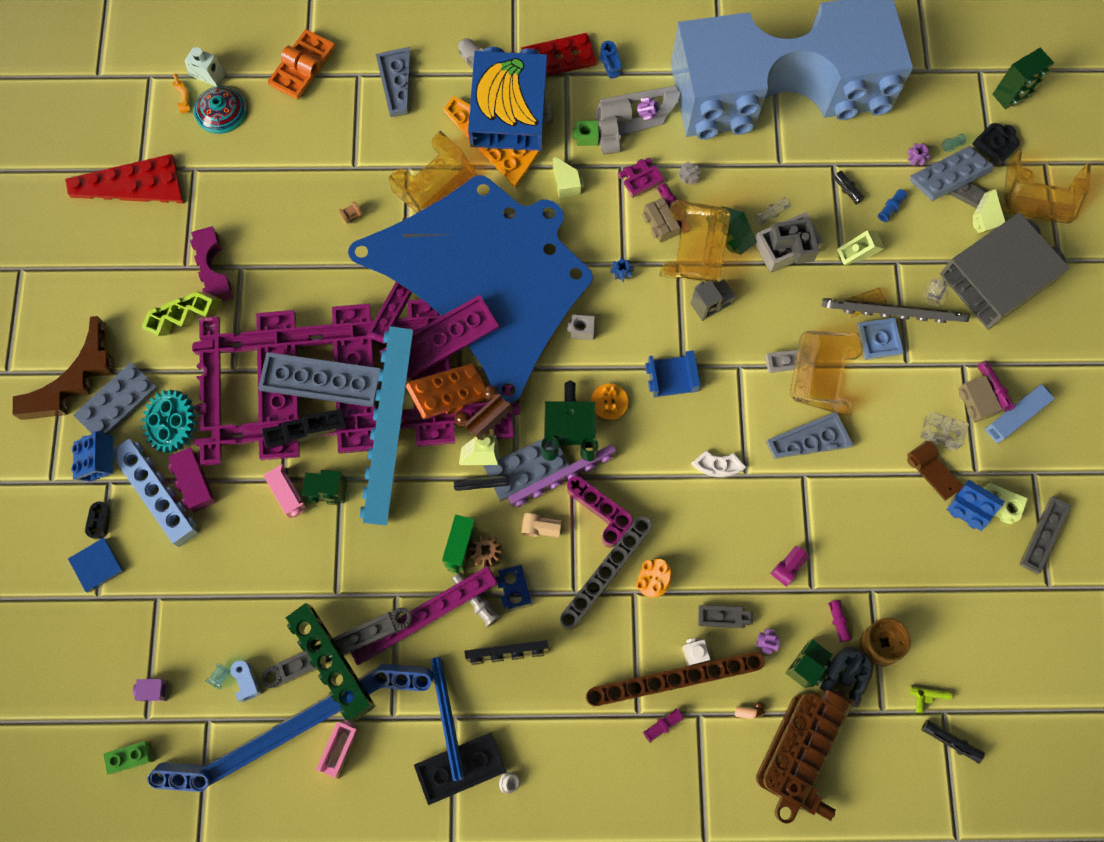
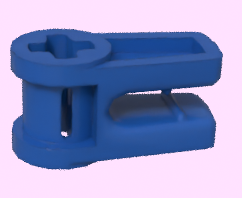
[600,41,622,79]

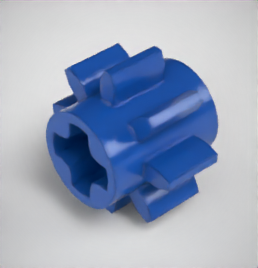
[611,257,634,282]

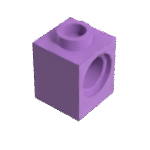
[133,679,168,701]

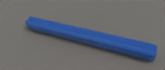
[431,657,464,781]

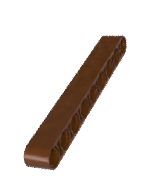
[586,652,765,707]

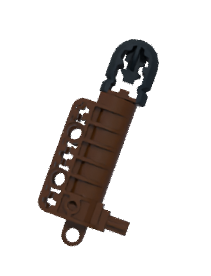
[756,647,873,824]

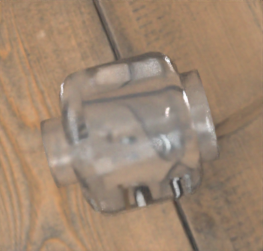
[922,278,950,307]

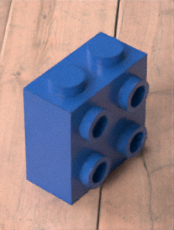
[71,431,113,482]

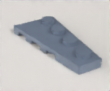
[376,47,410,117]
[766,412,854,459]

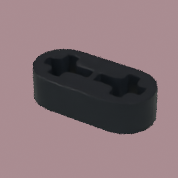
[85,501,110,540]

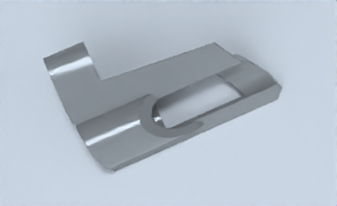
[596,86,680,155]

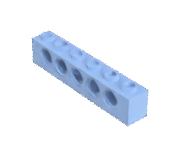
[113,438,198,547]

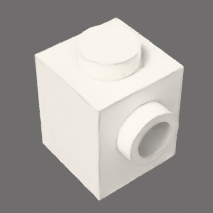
[682,638,710,667]

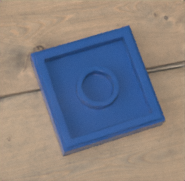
[68,537,124,593]

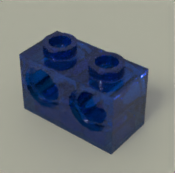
[496,565,532,612]

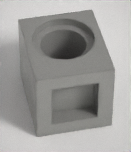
[567,315,595,340]

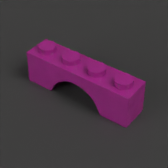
[190,226,234,302]

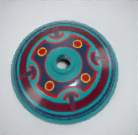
[194,86,247,134]

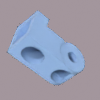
[230,660,262,702]

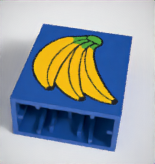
[468,47,547,151]

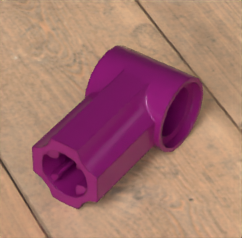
[771,546,809,587]

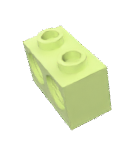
[983,483,1028,524]

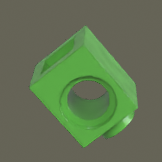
[573,120,599,146]

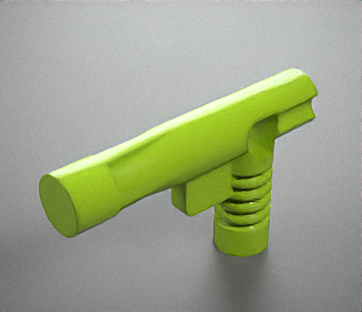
[909,686,952,713]

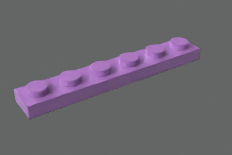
[508,444,616,507]

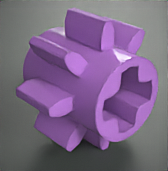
[637,97,659,120]
[907,143,930,166]
[756,628,780,655]

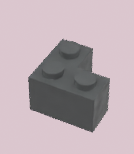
[769,218,819,264]
[690,279,736,321]

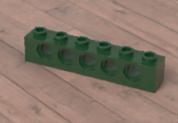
[285,603,376,722]

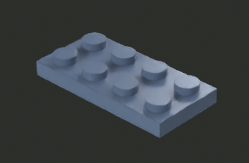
[910,146,993,201]
[73,362,158,435]
[484,439,569,502]

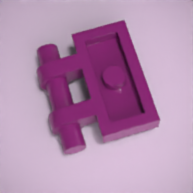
[618,158,664,198]

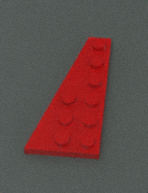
[65,154,183,204]

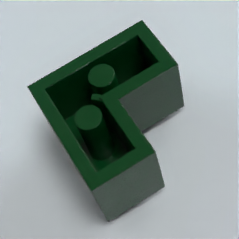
[706,206,757,255]
[302,470,347,505]
[785,639,833,688]

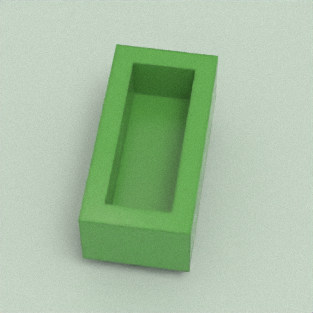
[103,741,153,775]

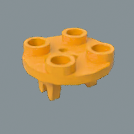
[591,383,628,421]
[636,559,673,598]

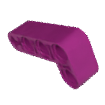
[567,476,632,548]

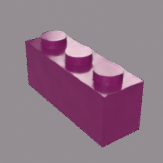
[168,447,216,513]

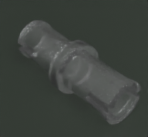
[755,197,791,225]

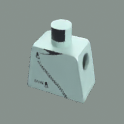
[185,47,226,86]

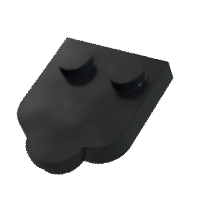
[972,123,1020,166]

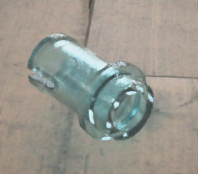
[942,133,966,152]

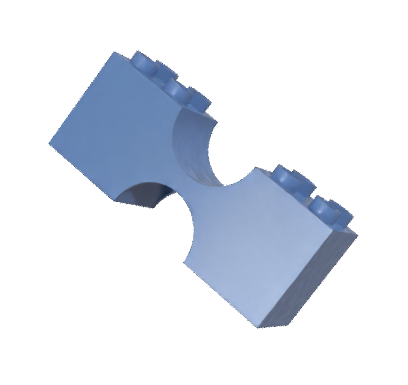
[670,0,913,140]

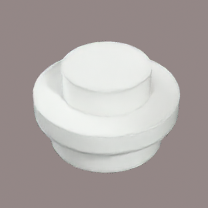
[499,772,519,794]

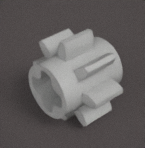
[678,162,701,185]

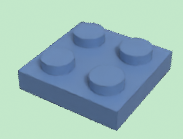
[857,318,904,360]

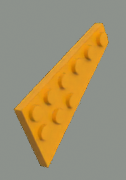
[444,96,543,189]

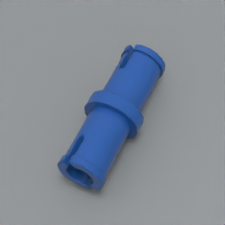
[878,189,907,222]

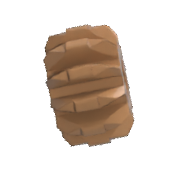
[469,534,503,568]

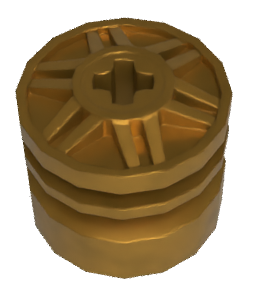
[860,618,911,667]

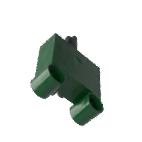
[541,380,598,462]

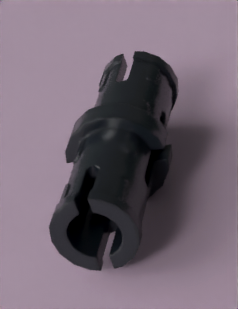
[833,170,865,205]

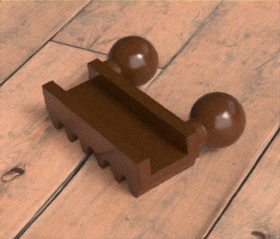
[454,385,513,440]

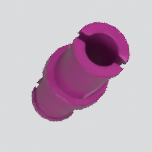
[828,600,852,643]
[643,708,684,743]

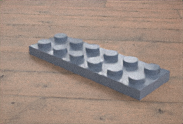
[258,352,381,407]

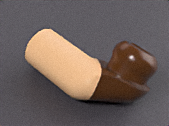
[735,702,765,719]

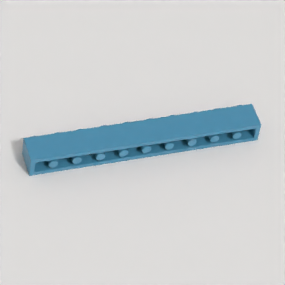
[359,326,413,526]

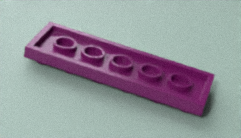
[380,295,499,381]

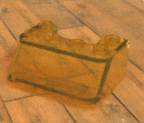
[388,131,477,213]

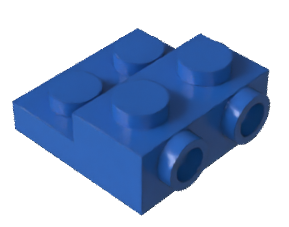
[946,480,1005,531]

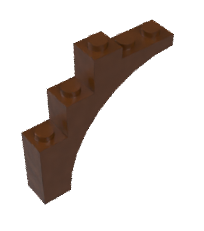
[12,316,115,420]

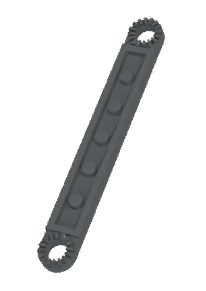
[822,298,970,323]
[261,607,413,688]

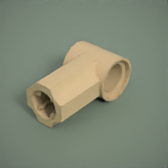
[521,513,562,538]

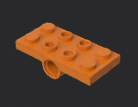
[267,29,336,100]
[406,363,486,419]

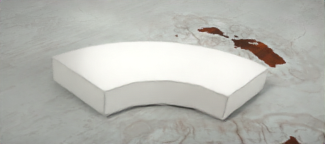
[691,450,746,477]

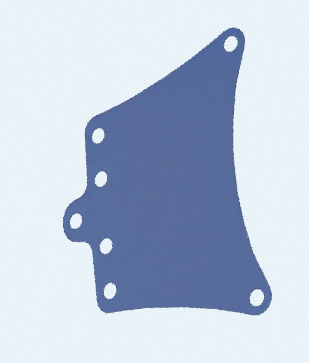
[348,175,593,403]

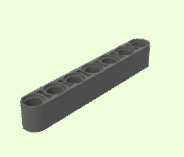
[560,516,652,630]

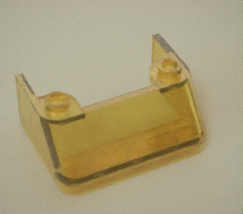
[1003,151,1091,224]

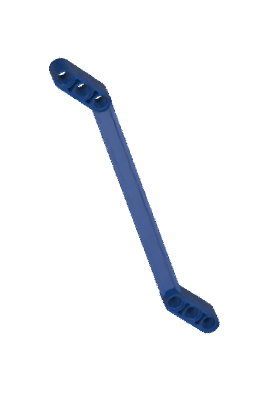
[147,664,433,792]

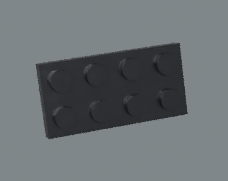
[464,640,548,665]
[414,732,507,805]

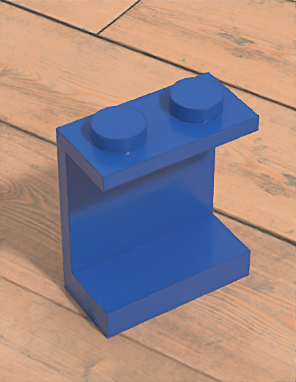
[645,350,700,398]

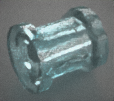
[205,662,231,690]

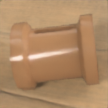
[339,201,363,224]

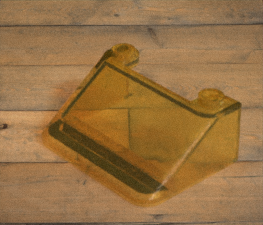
[659,200,730,282]
[790,331,863,415]

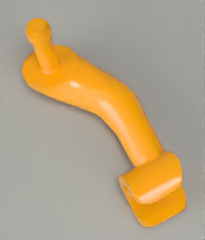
[173,73,190,113]

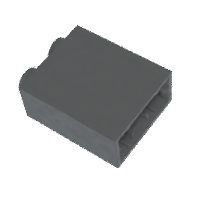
[940,212,1070,330]

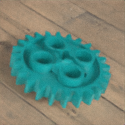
[141,389,198,453]

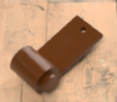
[907,440,963,501]

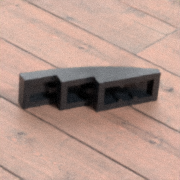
[261,409,346,449]

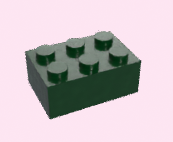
[992,47,1054,110]

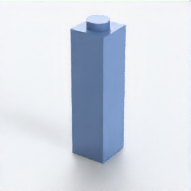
[984,384,1055,444]

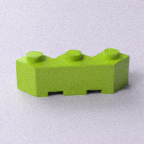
[142,292,222,336]

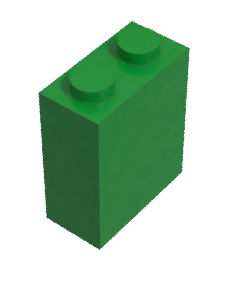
[442,514,477,574]

